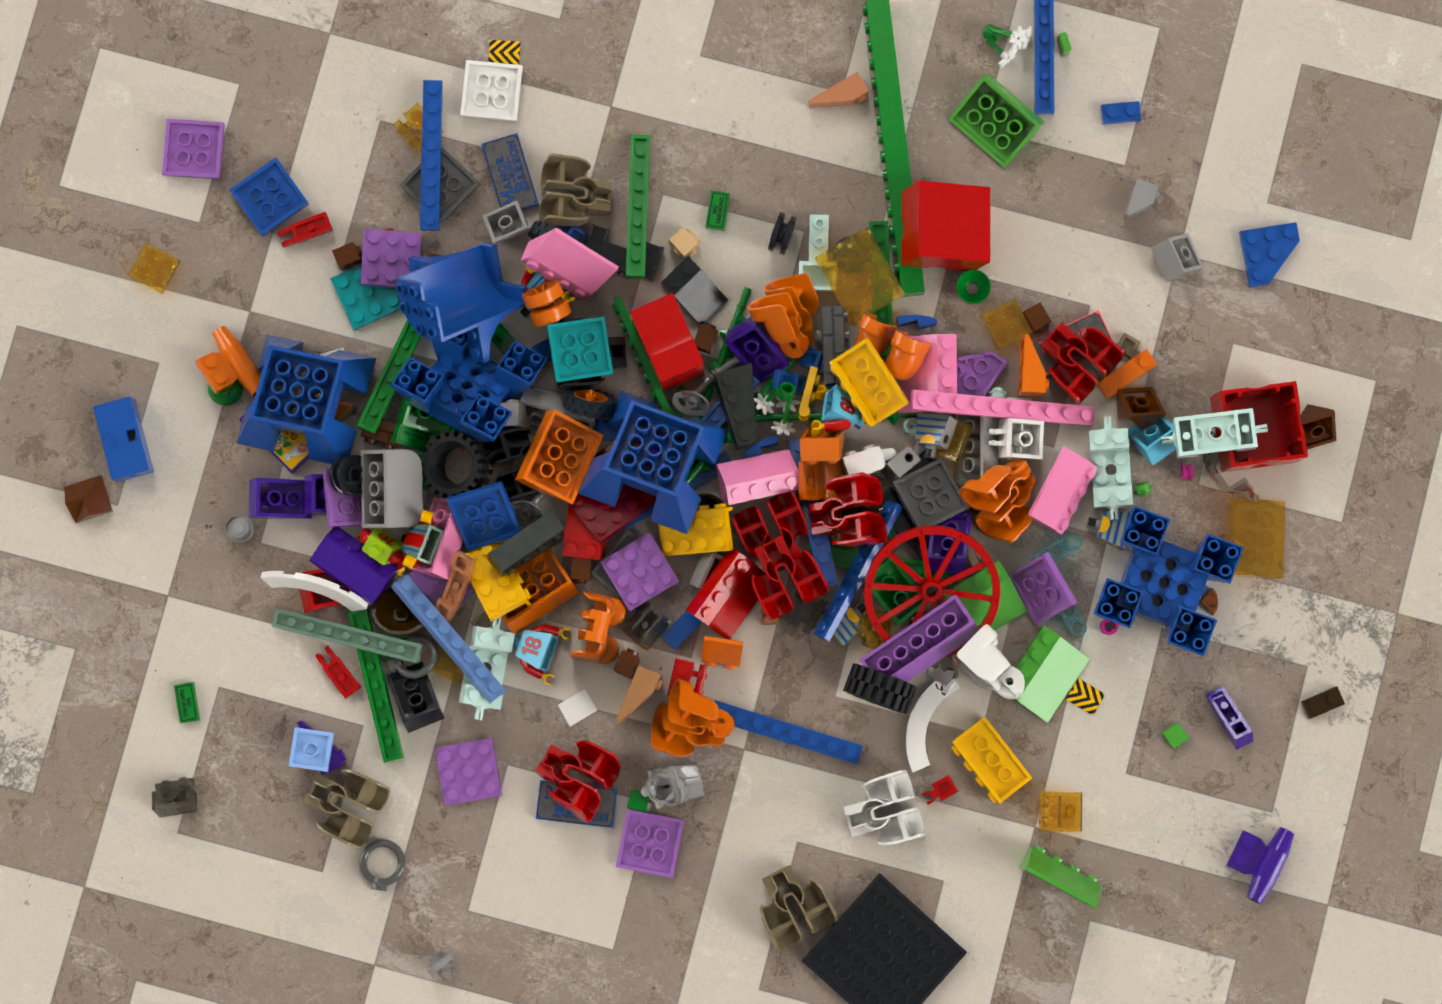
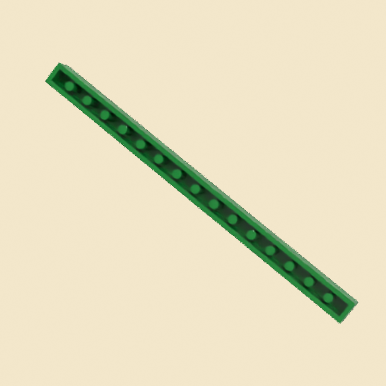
[862,0,925,298]

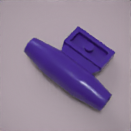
[1226,827,1294,904]

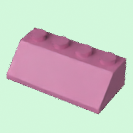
[1028,447,1097,535]
[716,449,799,505]
[409,497,463,580]

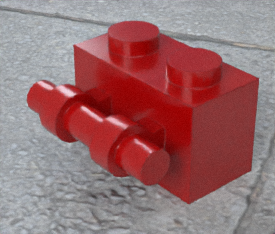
[667,658,708,697]

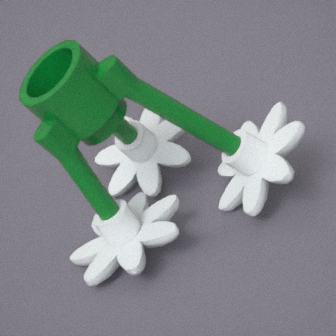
[983,24,1032,68]
[754,382,800,436]

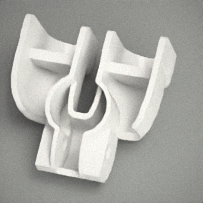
[957,624,1025,699]
[844,770,925,845]

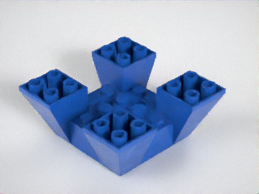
[391,332,548,441]
[237,335,376,464]
[578,391,729,534]
[1093,505,1244,657]

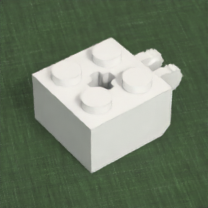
[988,418,1044,461]
[842,444,896,476]

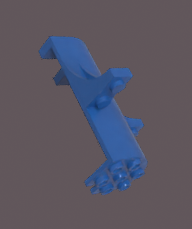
[395,242,528,363]

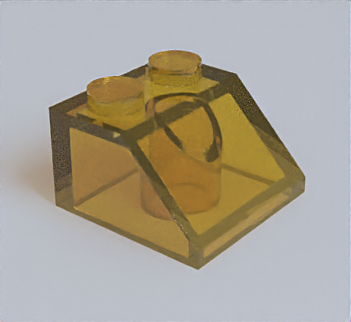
[1039,792,1082,832]

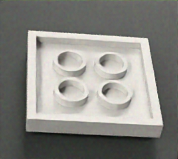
[460,60,523,122]

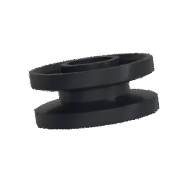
[768,212,797,255]
[330,455,363,495]

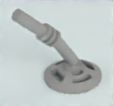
[672,356,739,416]
[511,492,546,528]

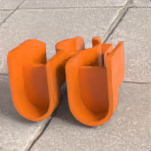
[747,273,819,358]
[854,313,931,381]
[959,459,1037,543]
[570,591,627,664]
[651,679,735,757]

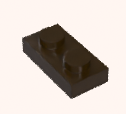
[1300,686,1345,719]

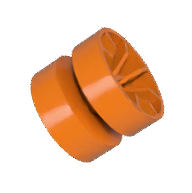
[521,280,571,327]

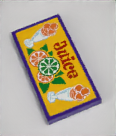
[239,415,309,474]

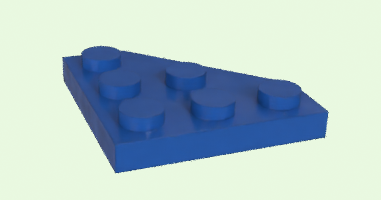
[1239,222,1300,288]

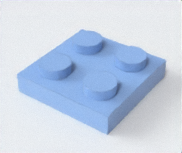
[289,727,334,772]

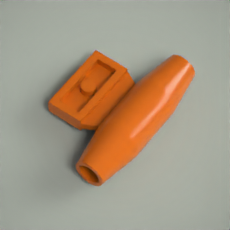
[195,326,260,397]
[798,459,843,518]

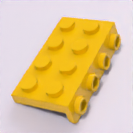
[829,338,910,427]
[658,503,733,556]
[466,542,532,622]
[951,716,1032,804]

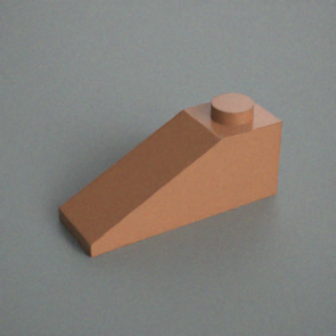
[808,72,869,108]

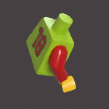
[356,528,406,578]

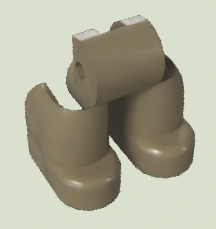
[539,153,612,227]
[304,769,390,849]
[760,865,838,951]

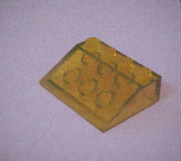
[815,227,905,325]
[1226,498,1285,579]

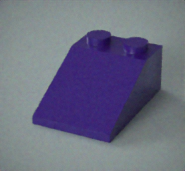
[725,317,790,383]
[304,474,327,515]
[249,478,312,519]
[928,512,972,573]

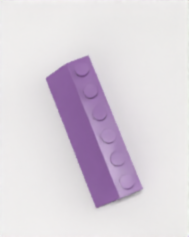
[859,594,980,682]

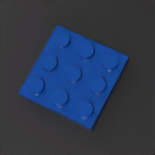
[230,158,309,236]
[447,481,522,550]

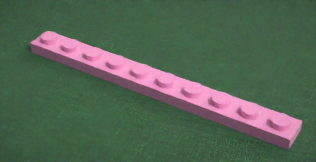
[911,390,1095,427]

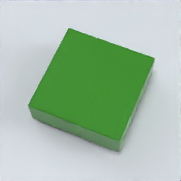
[1057,32,1072,57]
[1162,722,1189,749]

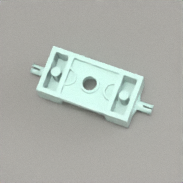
[1161,408,1268,459]
[1089,416,1133,520]
[459,617,515,720]

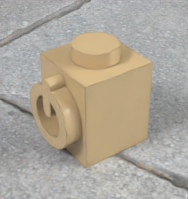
[669,227,701,259]

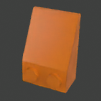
[1018,334,1049,398]
[800,426,846,464]
[701,636,743,670]

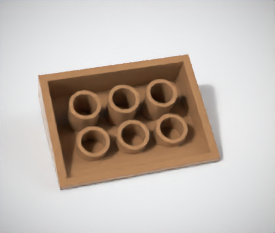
[616,665,664,723]

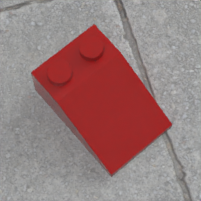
[562,507,606,560]
[299,569,354,613]

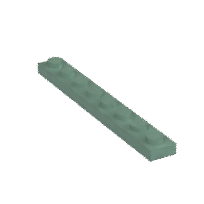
[272,608,423,663]

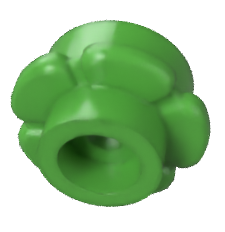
[1134,481,1153,497]

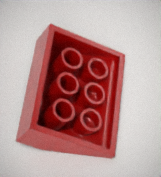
[686,549,765,640]

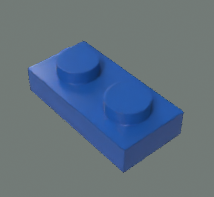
[1101,101,1141,125]

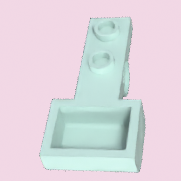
[799,215,837,292]

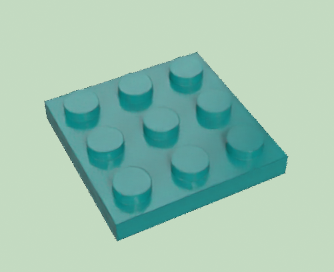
[330,264,400,330]
[546,316,613,383]

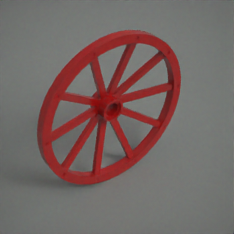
[864,525,1001,658]

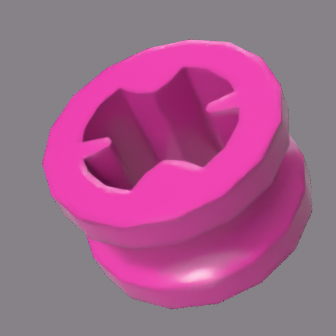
[1180,463,1193,481]
[1100,619,1118,635]

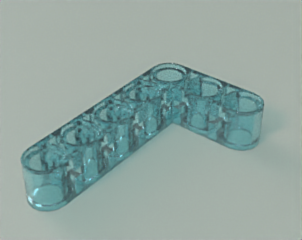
[1029,533,1087,637]

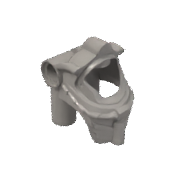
[641,762,704,809]

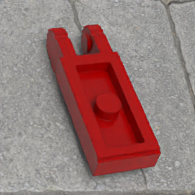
[277,212,333,248]
[315,646,362,699]

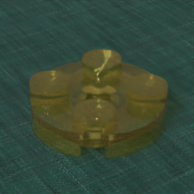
[857,610,892,649]

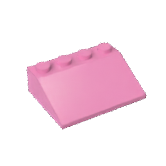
[521,228,619,299]
[898,334,957,414]

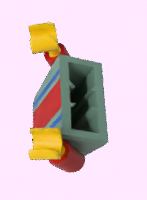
[401,510,444,569]

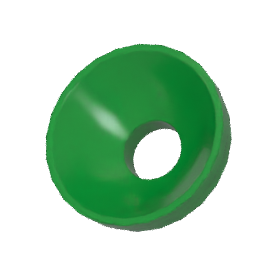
[956,270,991,304]
[208,380,243,406]

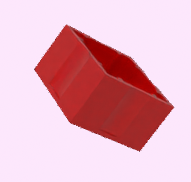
[901,180,990,272]
[630,293,705,393]
[1210,381,1308,473]

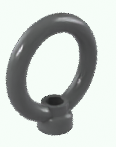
[388,635,438,679]
[359,839,405,891]

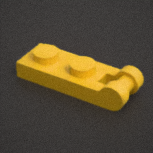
[798,366,821,423]

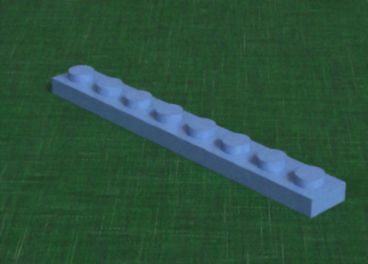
[391,575,506,704]

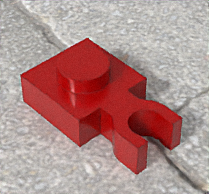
[922,775,959,805]

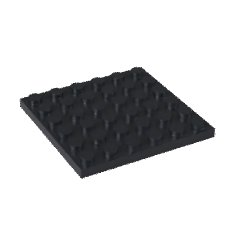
[802,873,967,1004]

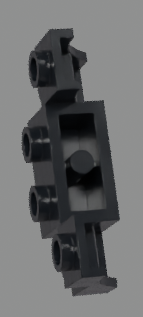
[584,224,664,282]

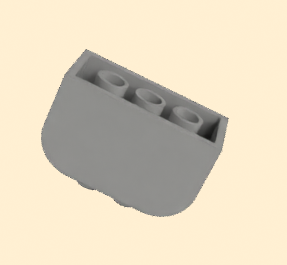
[361,450,423,528]

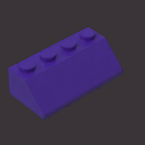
[309,527,398,605]

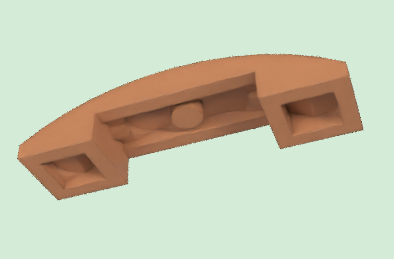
[435,550,474,623]

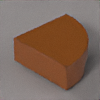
[1199,588,1218,615]

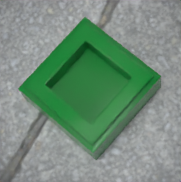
[627,789,649,812]

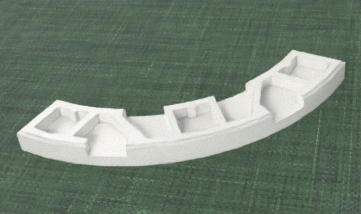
[260,571,368,611]
[906,674,960,773]

